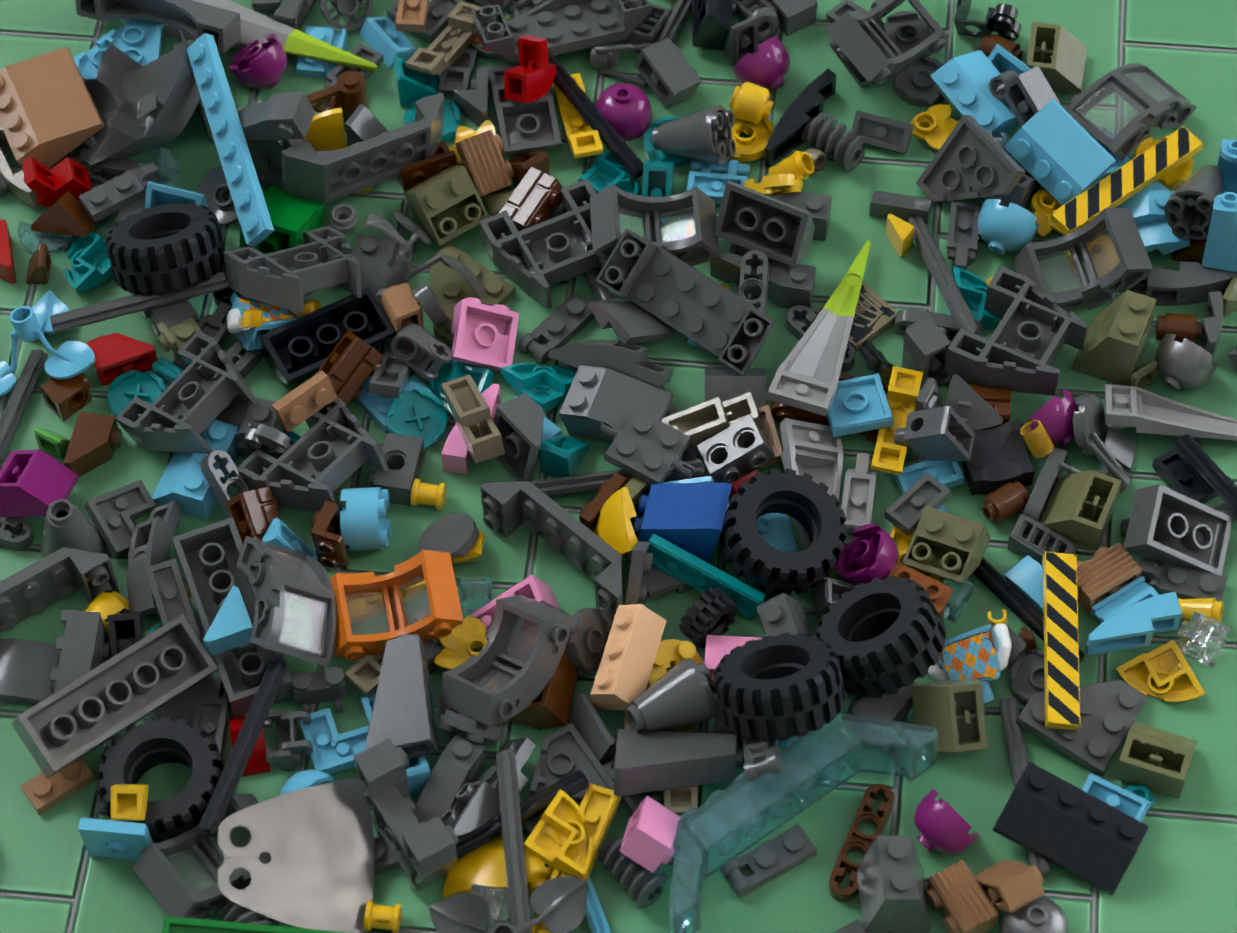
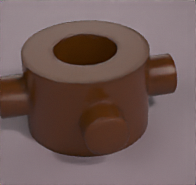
[1018,627,1036,654]

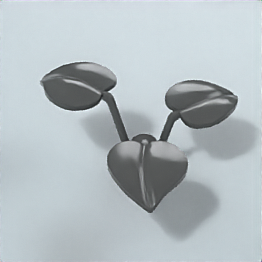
[364,209,482,299]
[429,876,588,933]

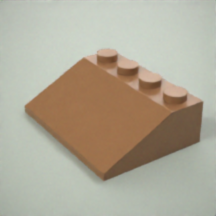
[0,47,105,168]

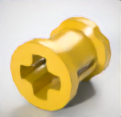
[410,478,447,511]
[364,900,402,933]

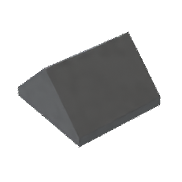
[704,368,766,408]

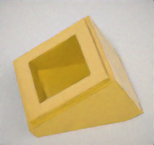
[886,213,914,258]
[111,784,148,820]

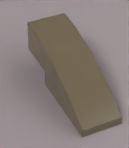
[441,374,505,464]
[661,391,765,446]

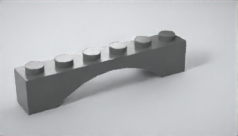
[75,0,241,54]

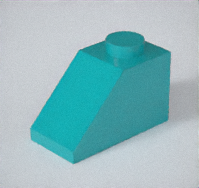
[640,160,675,225]

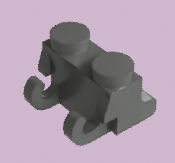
[292,666,347,713]
[264,709,313,771]

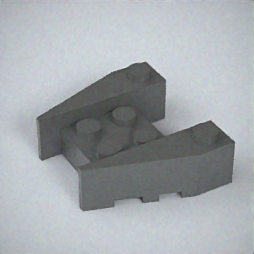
[212,92,338,189]
[479,179,607,309]
[710,192,832,309]
[224,225,362,313]
[944,266,1088,396]
[115,331,258,454]
[237,398,388,513]
[353,738,459,893]

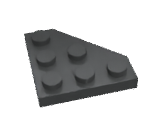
[916,115,1025,202]
[1015,680,1148,776]
[522,722,624,835]

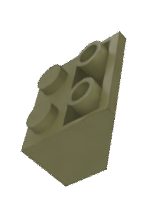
[1026,22,1087,94]
[403,165,489,246]
[1039,470,1122,550]
[902,506,991,584]
[911,678,988,752]
[1115,721,1197,799]

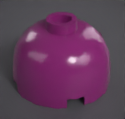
[228,34,287,88]
[733,37,791,92]
[595,83,652,141]
[1020,388,1079,448]
[834,524,899,586]
[914,789,980,855]

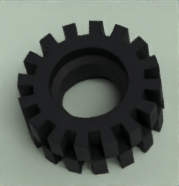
[679,587,739,649]

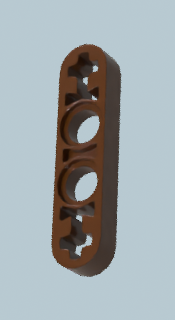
[829,784,894,902]

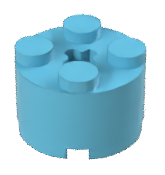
[340,487,392,552]

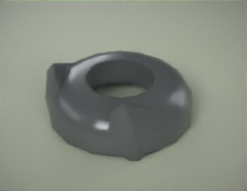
[746,7,780,41]

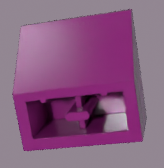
[0,450,79,518]

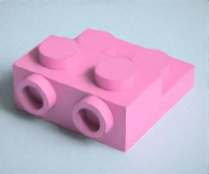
[451,298,519,371]

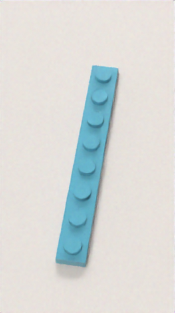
[186,33,274,247]

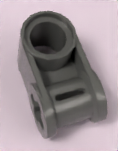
[391,323,453,381]

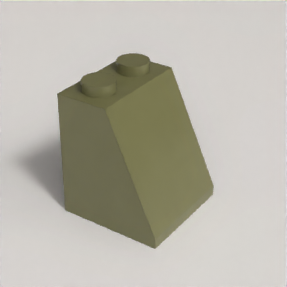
[1071,290,1157,386]

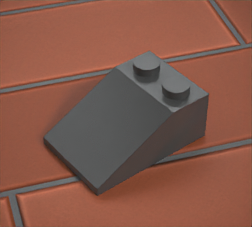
[559,365,673,441]
[1124,484,1234,576]

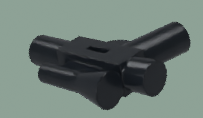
[859,341,895,379]

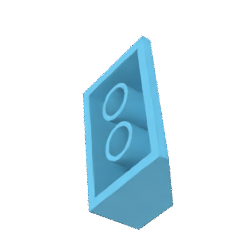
[930,50,1020,138]
[1004,99,1116,206]
[151,419,240,521]

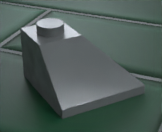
[494,393,545,482]

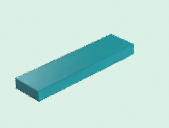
[648,533,766,620]

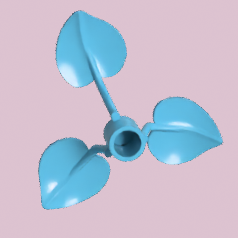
[0,290,95,396]

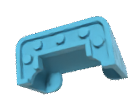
[1202,139,1237,272]

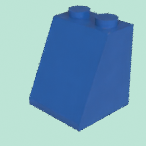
[633,483,732,563]

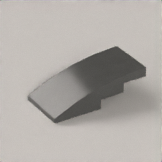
[488,64,562,155]

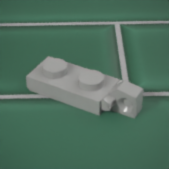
[841,453,877,533]

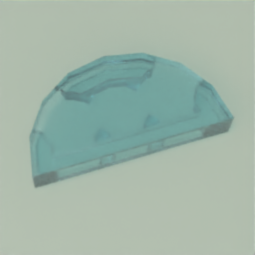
[17,221,75,257]

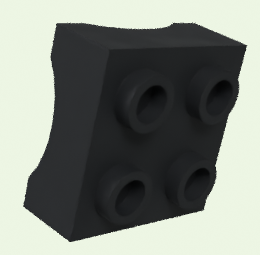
[962,420,1034,495]

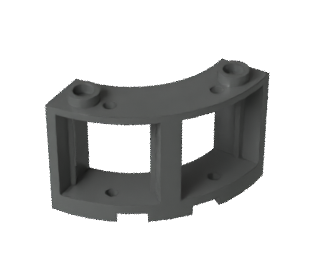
[825,0,949,85]

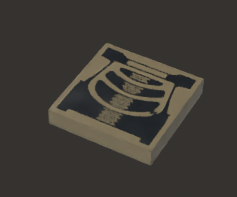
[814,282,897,353]

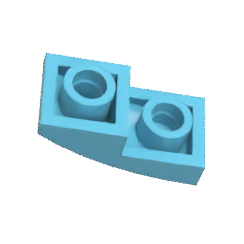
[1137,220,1190,255]
[1004,555,1043,614]

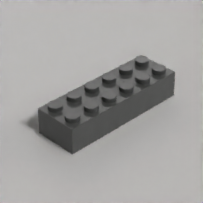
[172,517,294,717]
[11,614,218,779]

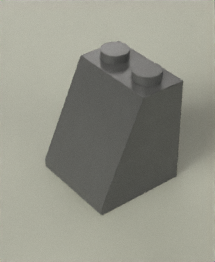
[857,836,931,933]

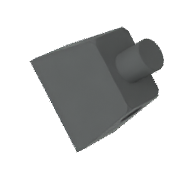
[894,406,975,461]

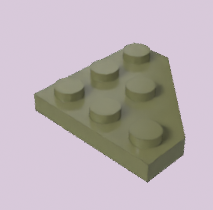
[429,242,516,348]

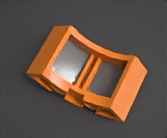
[330,549,463,661]

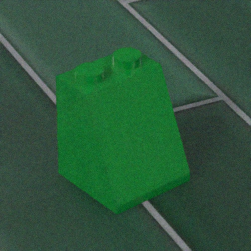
[239,185,325,254]

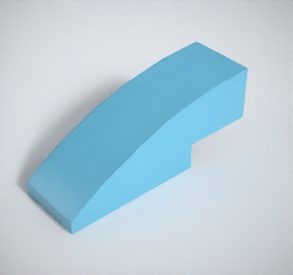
[1085,592,1182,656]

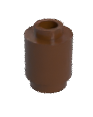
[978,34,1023,61]
[1156,313,1201,343]
[981,481,1029,524]

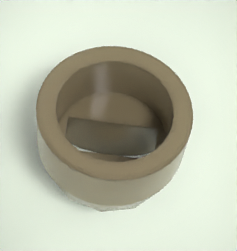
[805,148,827,174]

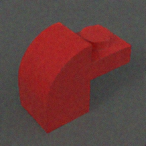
[504,35,556,103]
[22,157,92,207]

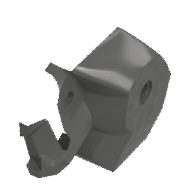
[60,22,201,165]

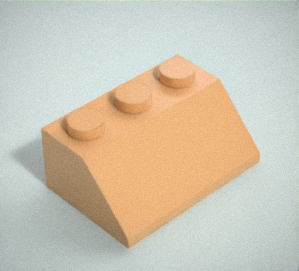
[590,604,667,711]

